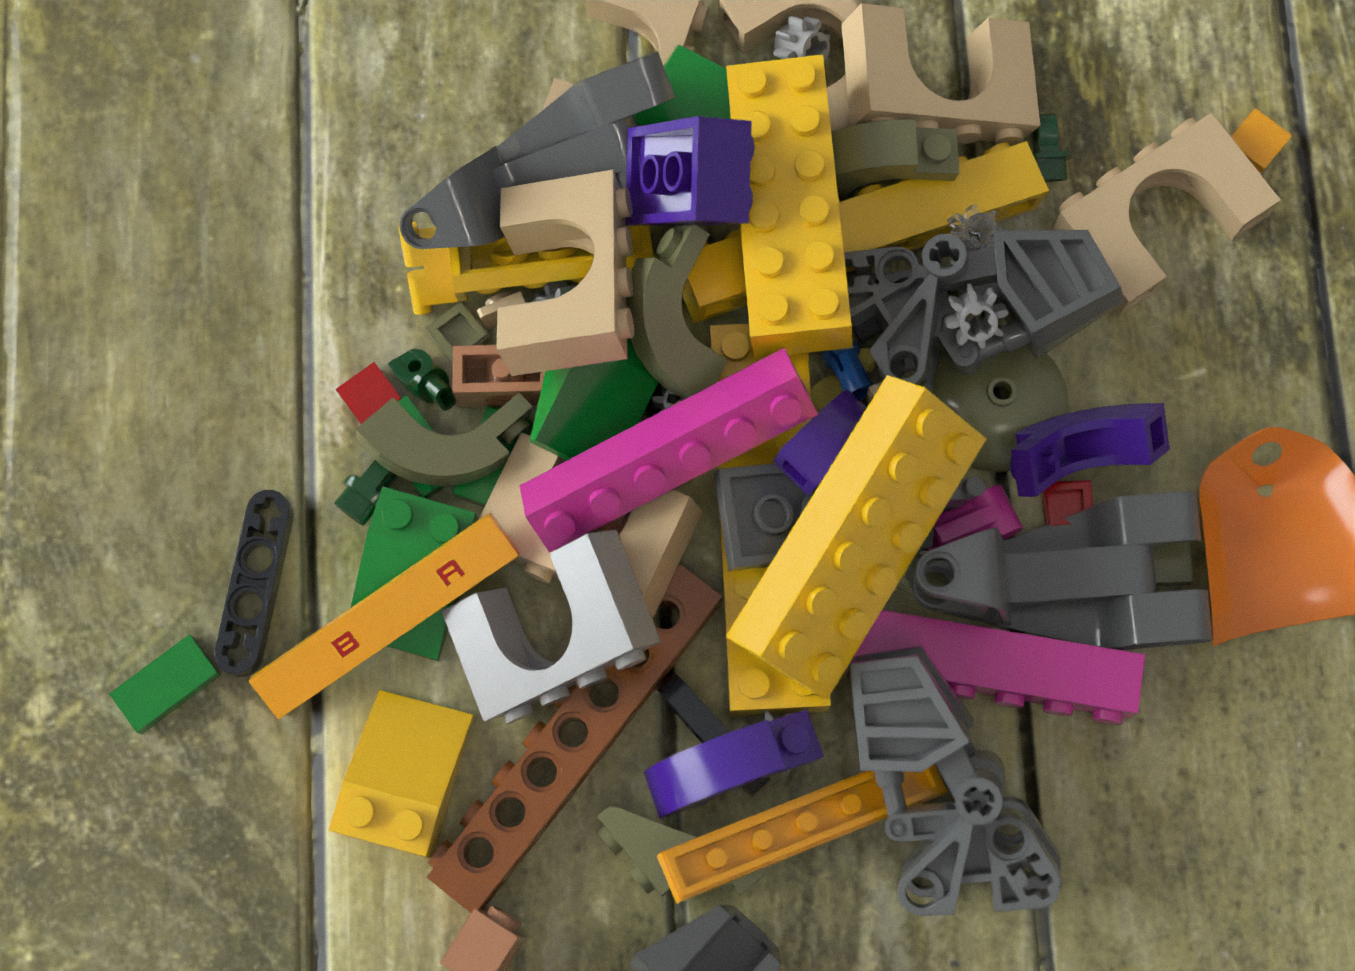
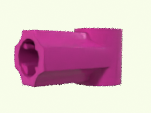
[926,484,1023,561]

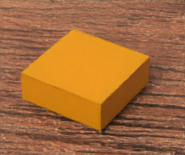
[1231,108,1292,174]

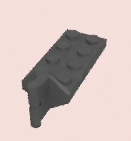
[714,463,985,571]

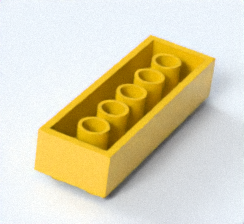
[726,54,853,358]
[726,375,986,700]

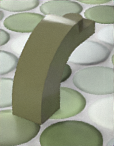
[831,119,959,202]
[627,224,728,399]
[356,392,532,486]

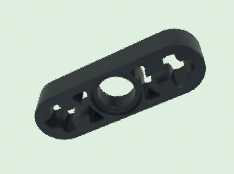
[656,673,770,797]

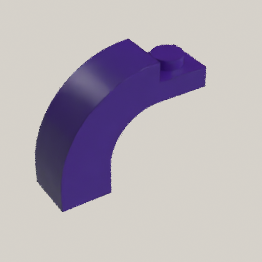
[773,389,867,497]
[1010,403,1170,497]
[643,709,824,819]

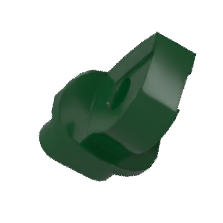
[1032,113,1072,183]
[387,349,456,411]
[334,460,398,526]

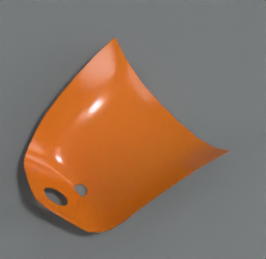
[1199,427,1355,647]

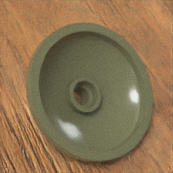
[932,341,1068,472]

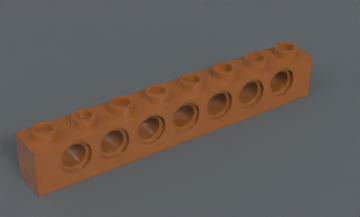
[427,563,723,913]

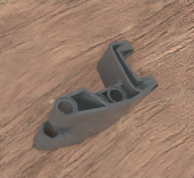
[399,51,675,249]
[912,491,1213,650]

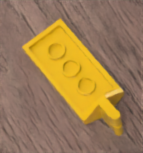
[398,221,654,315]

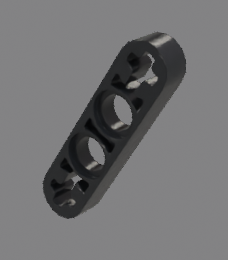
[215,490,294,677]

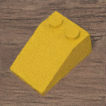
[328,690,474,858]

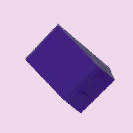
[626,116,754,226]

